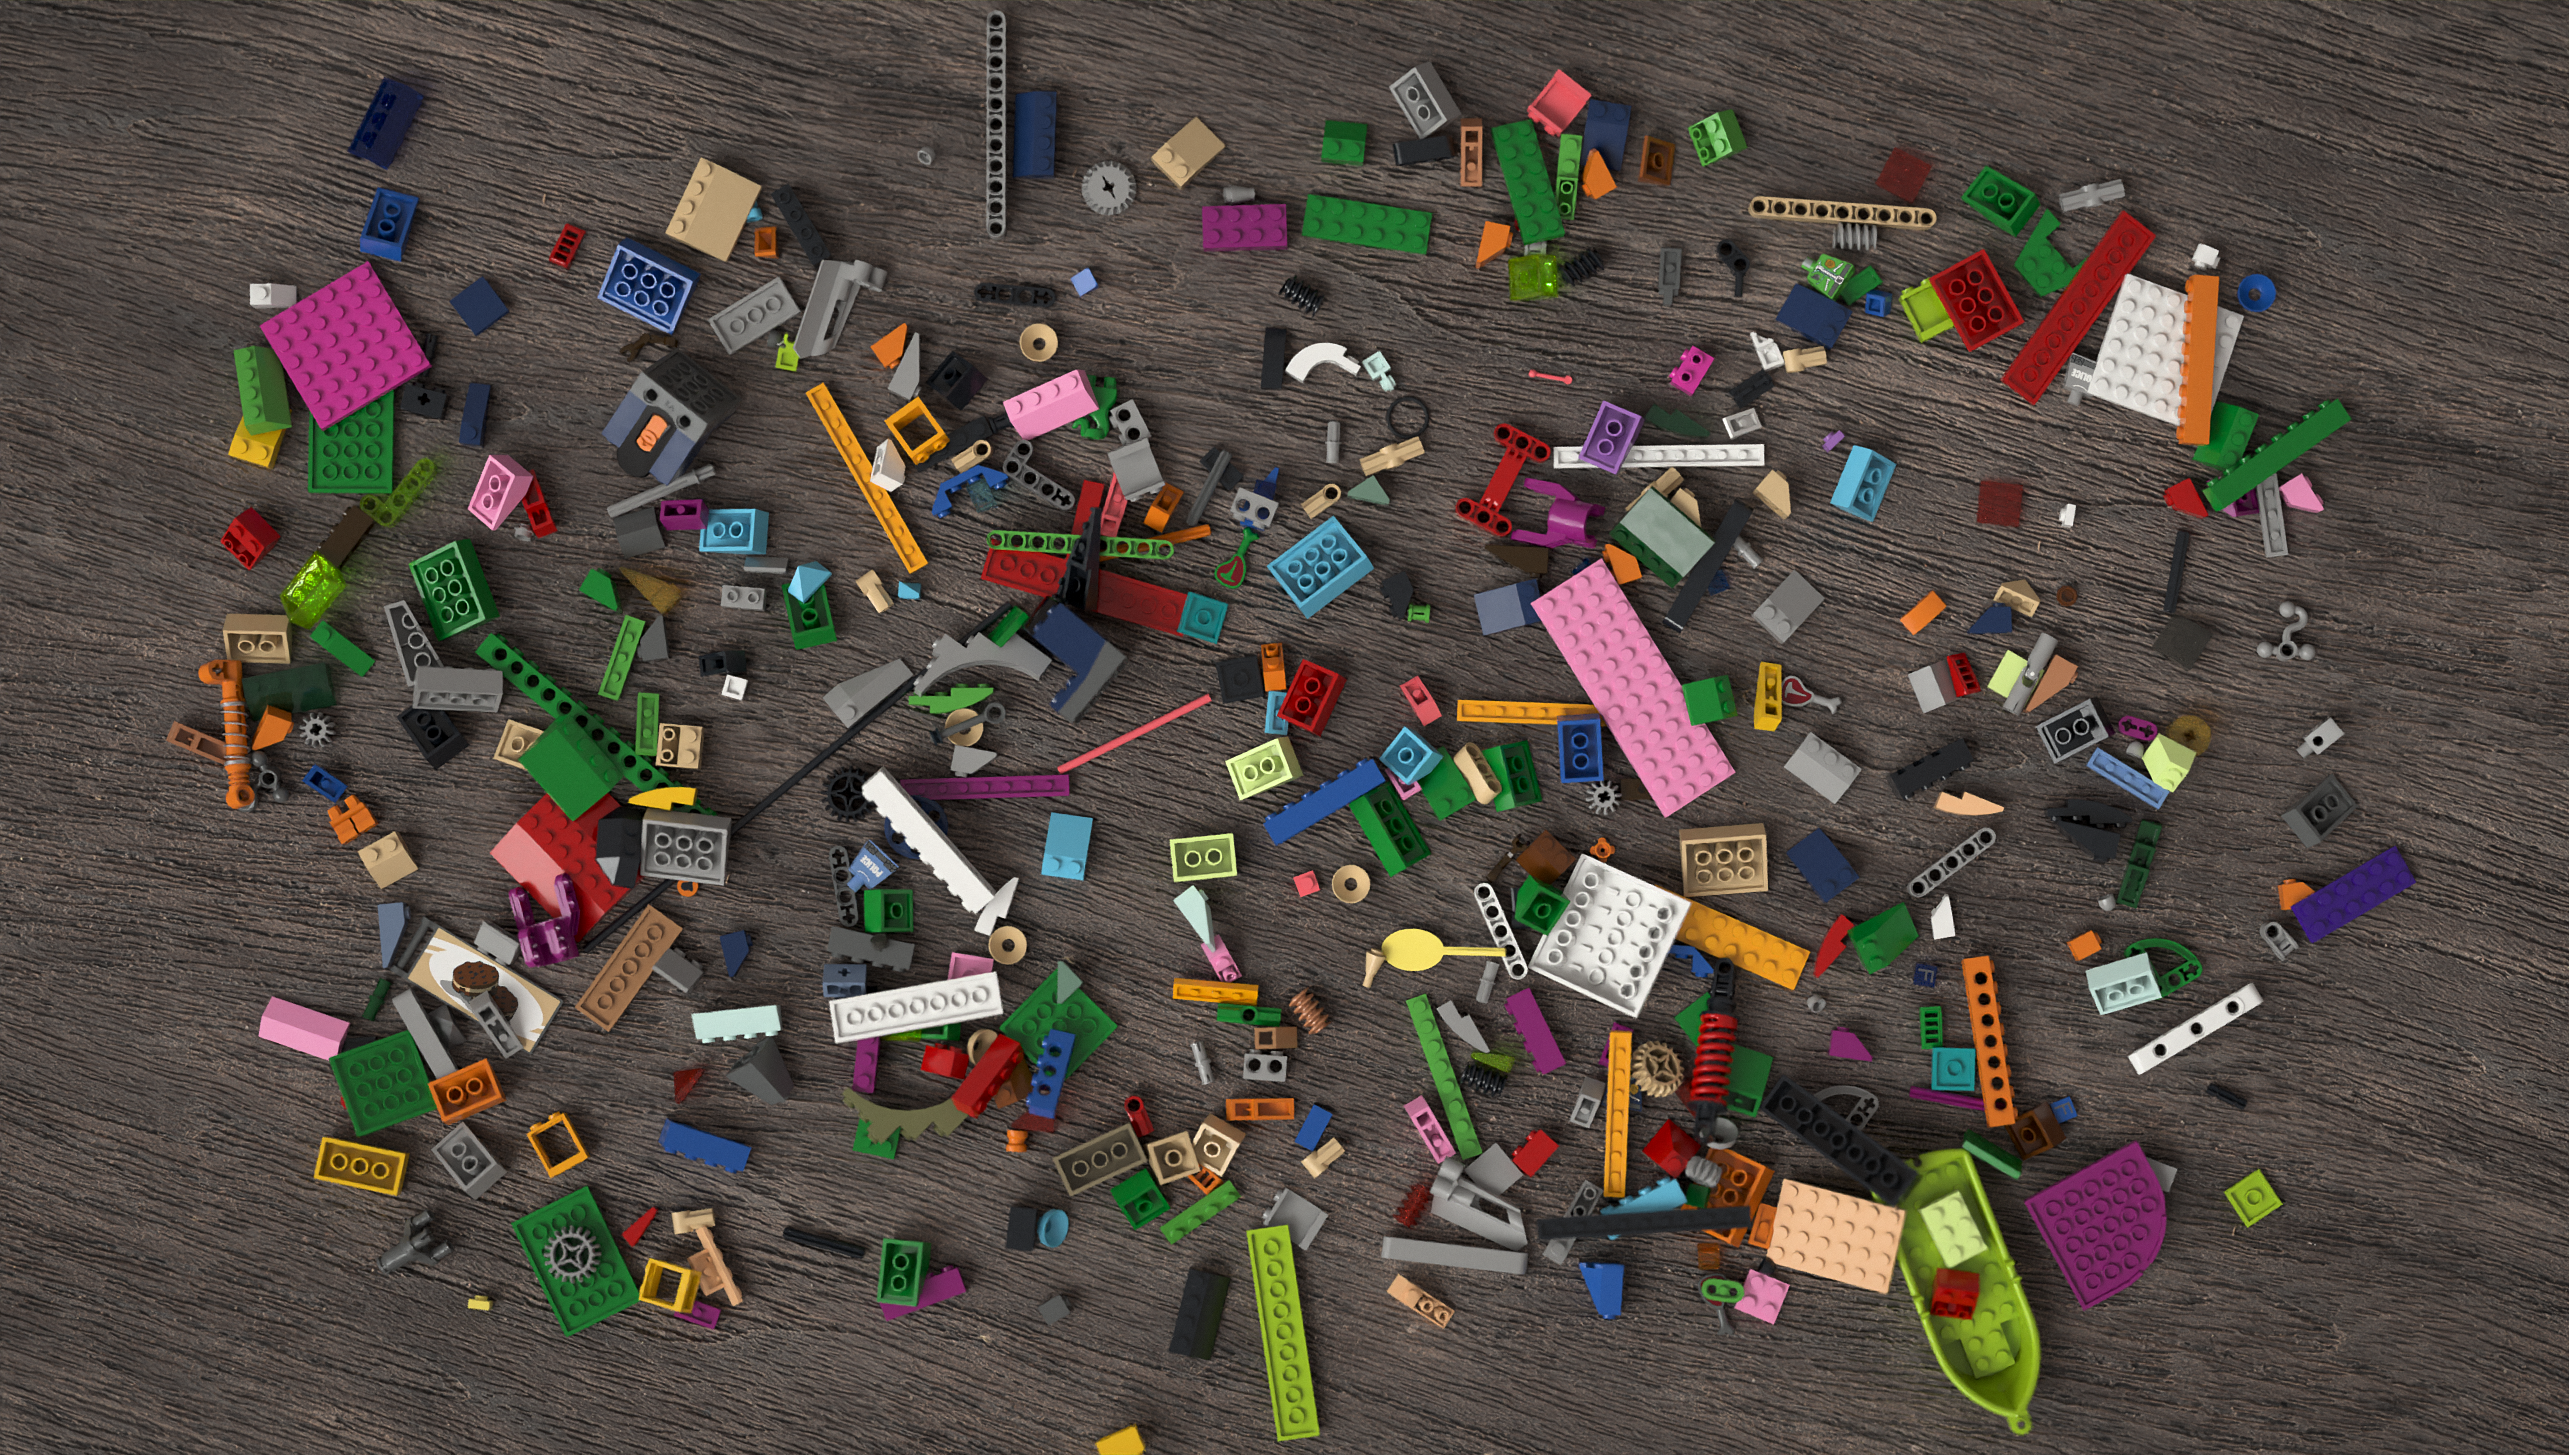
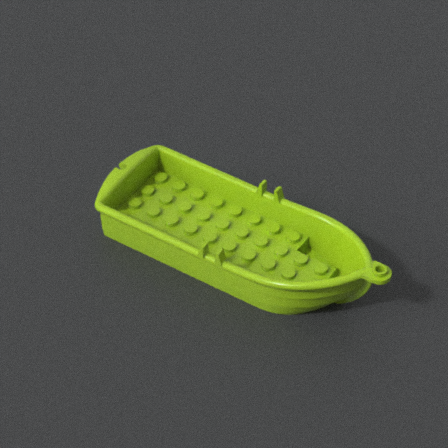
[1871,1148,2041,1435]

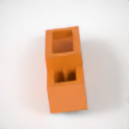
[1226,1098,1294,1120]

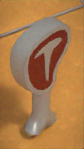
[1782,676,1842,714]

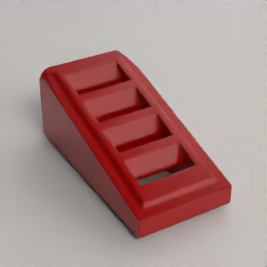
[548,223,586,270]
[1946,652,1981,697]
[622,1206,659,1247]

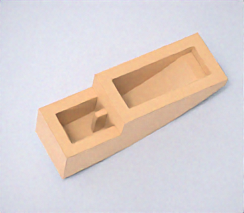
[1934,792,2004,816]

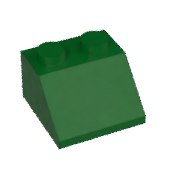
[1321,120,1367,166]
[579,567,623,614]
[1682,675,1738,726]
[1515,874,1571,936]
[864,889,913,933]
[1110,1168,1171,1230]

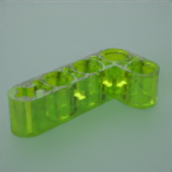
[360,458,438,528]

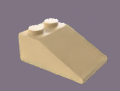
[1151,117,1226,191]
[493,719,544,771]

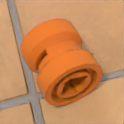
[1006,1130,1028,1152]

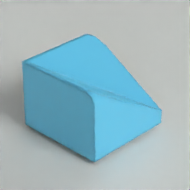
[898,581,921,600]

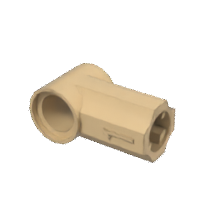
[1783,346,1827,373]
[951,440,993,474]
[1301,484,1341,519]
[855,569,894,614]
[1301,1137,1345,1178]
[671,1208,716,1234]

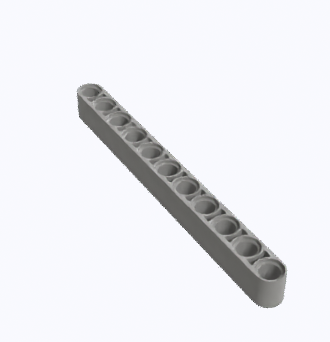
[986,10,1007,240]

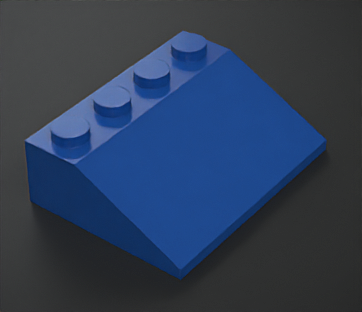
[597,237,701,335]

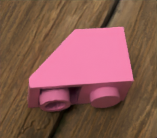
[2279,473,2324,513]
[1201,934,1242,983]

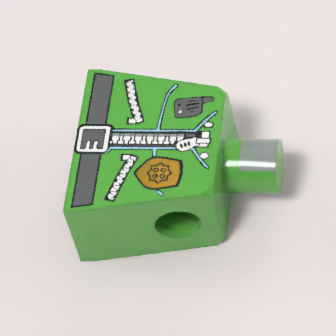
[1801,254,1855,302]

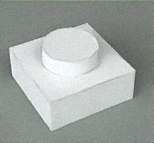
[2059,504,2076,528]
[722,675,748,701]

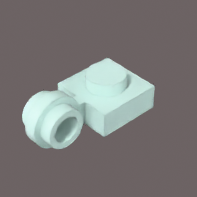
[1362,351,1396,392]

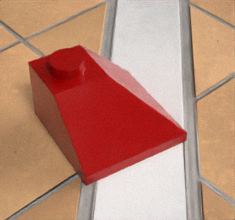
[1642,1119,1701,1179]

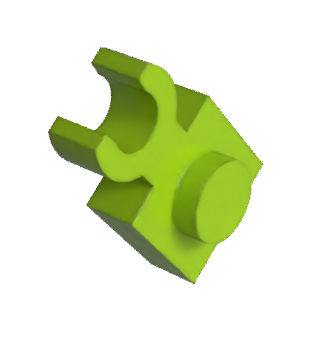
[775,332,799,372]

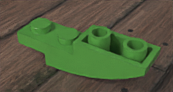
[1555,133,1582,220]
[909,684,994,714]

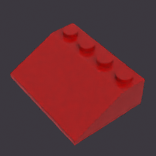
[1928,249,2024,352]

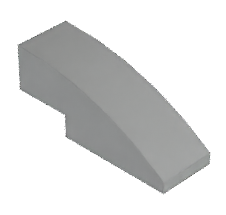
[1436,1000,1490,1053]

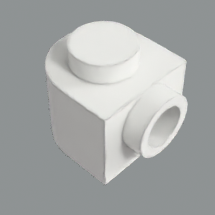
[2192,244,2220,270]

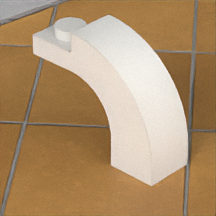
[1285,343,1361,383]

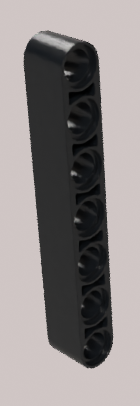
[1662,498,1754,634]

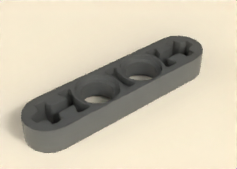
[829,846,859,927]

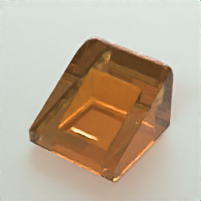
[1697,1243,1720,1270]

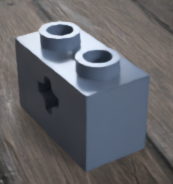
[822,964,868,997]

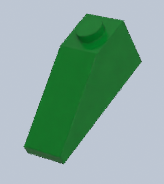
[309,620,376,677]

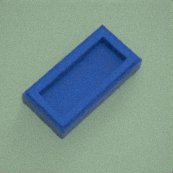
[1294,1104,1332,1151]

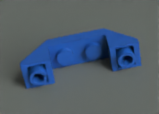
[932,465,1009,519]
[1669,945,1713,978]

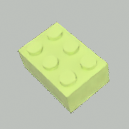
[1170,833,1237,882]
[1918,1190,1987,1268]

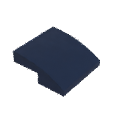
[450,276,510,337]

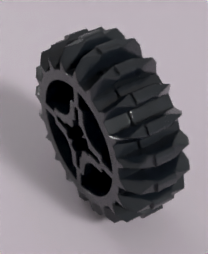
[821,766,876,823]

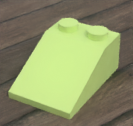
[1225,737,1303,800]

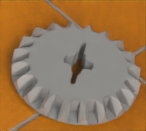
[1082,161,1136,215]

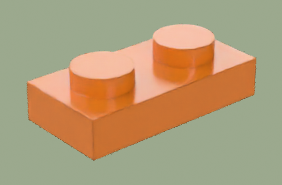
[1748,1203,1777,1249]

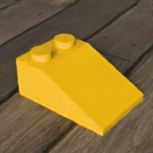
[228,409,292,469]

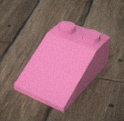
[468,455,533,530]

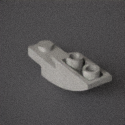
[1542,1180,1604,1265]

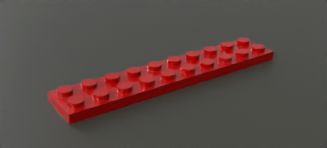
[2000,211,2156,405]
[981,538,1187,637]

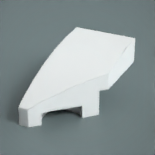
[1750,332,1785,372]
[1931,894,1955,939]

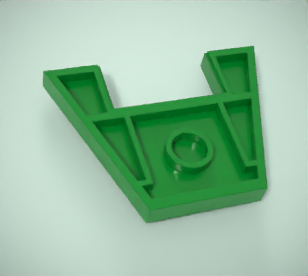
[2013,208,2089,297]

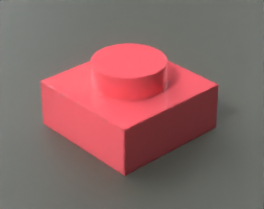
[1293,870,1320,897]

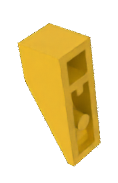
[1754,662,1782,731]

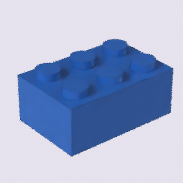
[1557,713,1603,783]

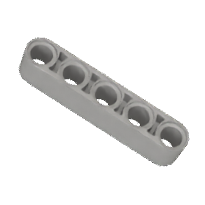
[1907,828,1996,897]
[392,988,459,1079]

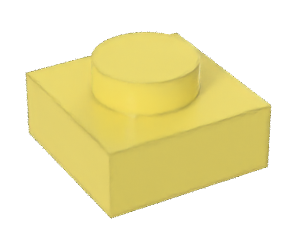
[468,1295,493,1310]

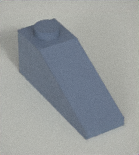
[378,902,411,968]

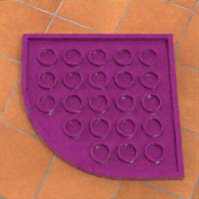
[2023,1140,2167,1311]

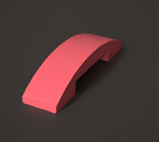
[1101,472,1128,537]

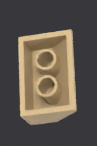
[223,614,292,664]

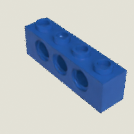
[1026,1029,1075,1119]

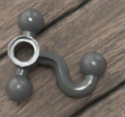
[238,751,289,812]

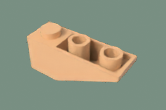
[1387,1274,1455,1329]

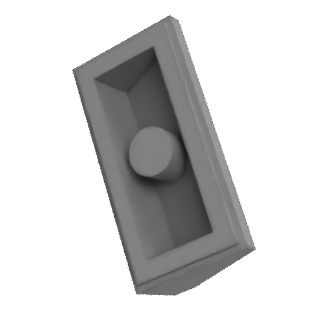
[744,556,788,574]

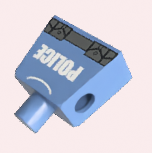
[847,840,899,892]

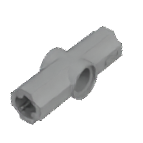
[2059,179,2125,213]

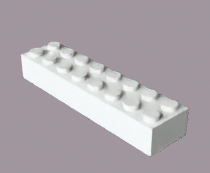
[862,766,996,914]

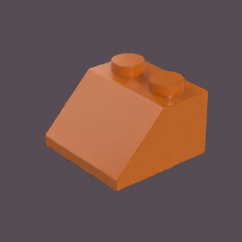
[1475,221,1513,268]

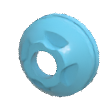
[1037,1209,1069,1248]

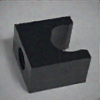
[1005,1205,1039,1252]

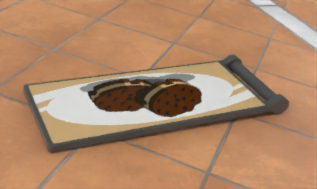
[391,916,564,1054]

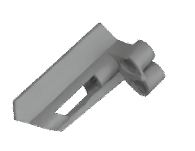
[793,260,888,359]
[1430,1156,1527,1251]

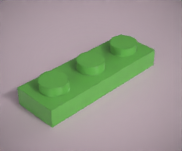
[635,692,659,756]

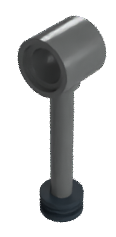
[929,702,1006,746]

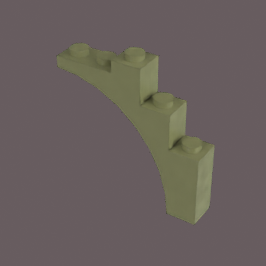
[842,1087,969,1145]

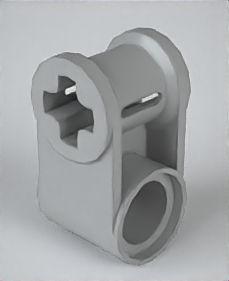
[2260,922,2299,961]

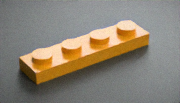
[1173,978,1258,1006]

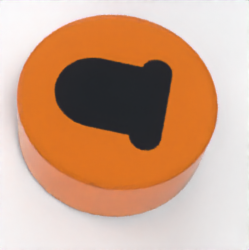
[677,880,699,897]

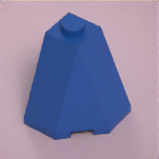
[1579,1262,1624,1319]

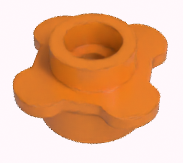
[1590,838,1615,863]

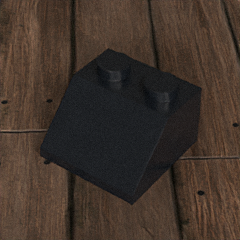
[925,351,988,411]

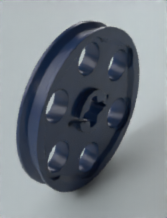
[884,795,948,859]

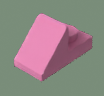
[1385,768,1422,800]

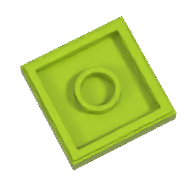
[2223,1169,2283,1228]

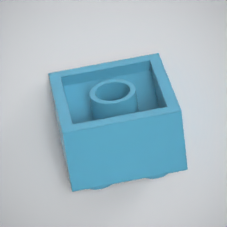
[1379,727,1443,785]

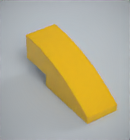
[629,787,698,811]

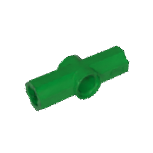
[1217,1003,1281,1027]

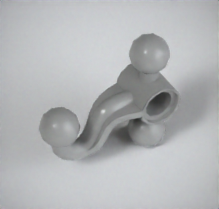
[2257,601,2316,662]

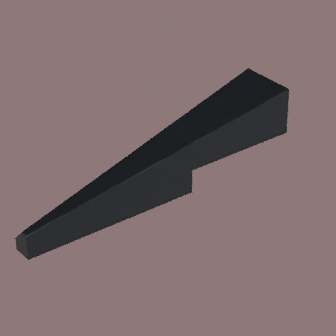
[1051,507,1102,611]

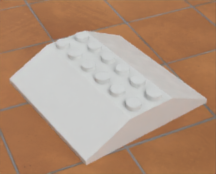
[1528,853,1692,1018]

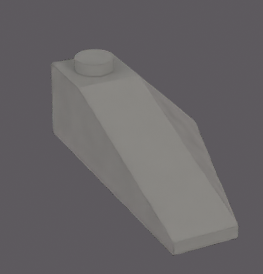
[822,659,914,729]

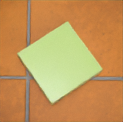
[1987,650,2044,708]

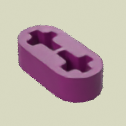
[2117,716,2158,741]

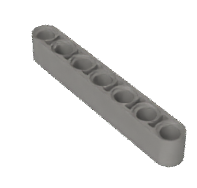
[1381,1236,1529,1275]

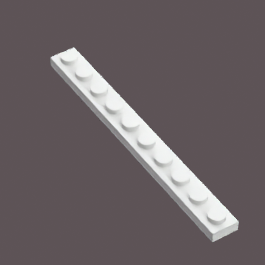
[1553,444,1764,469]

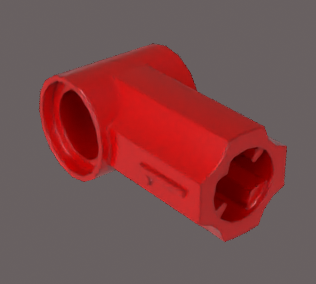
[1124,1095,1155,1138]

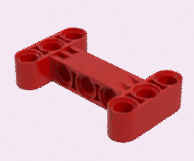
[1455,423,1551,538]

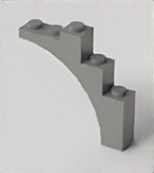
[914,632,1052,697]

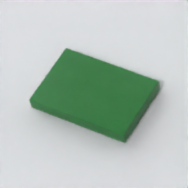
[1962,1129,2022,1179]

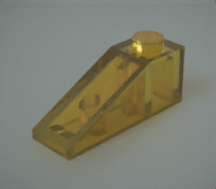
[619,566,683,616]

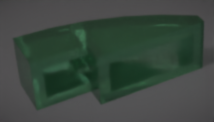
[1644,404,1710,438]

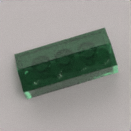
[242,662,337,722]

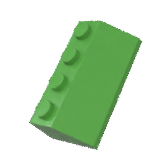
[234,346,292,436]

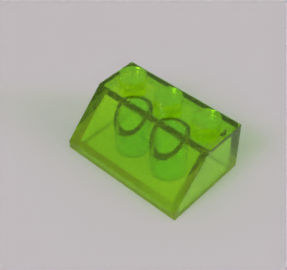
[279,551,346,630]

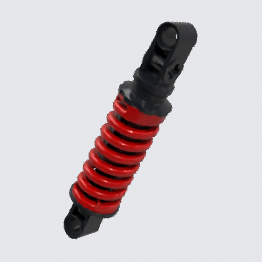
[1687,958,1740,1145]

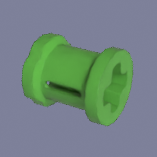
[1408,603,1430,623]

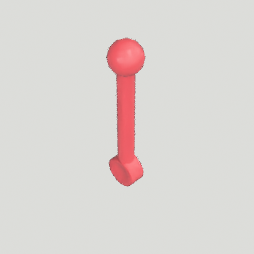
[1529,369,1572,385]

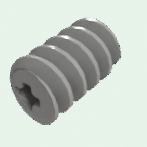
[1832,222,1877,251]

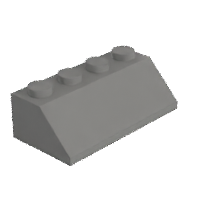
[413,665,503,712]

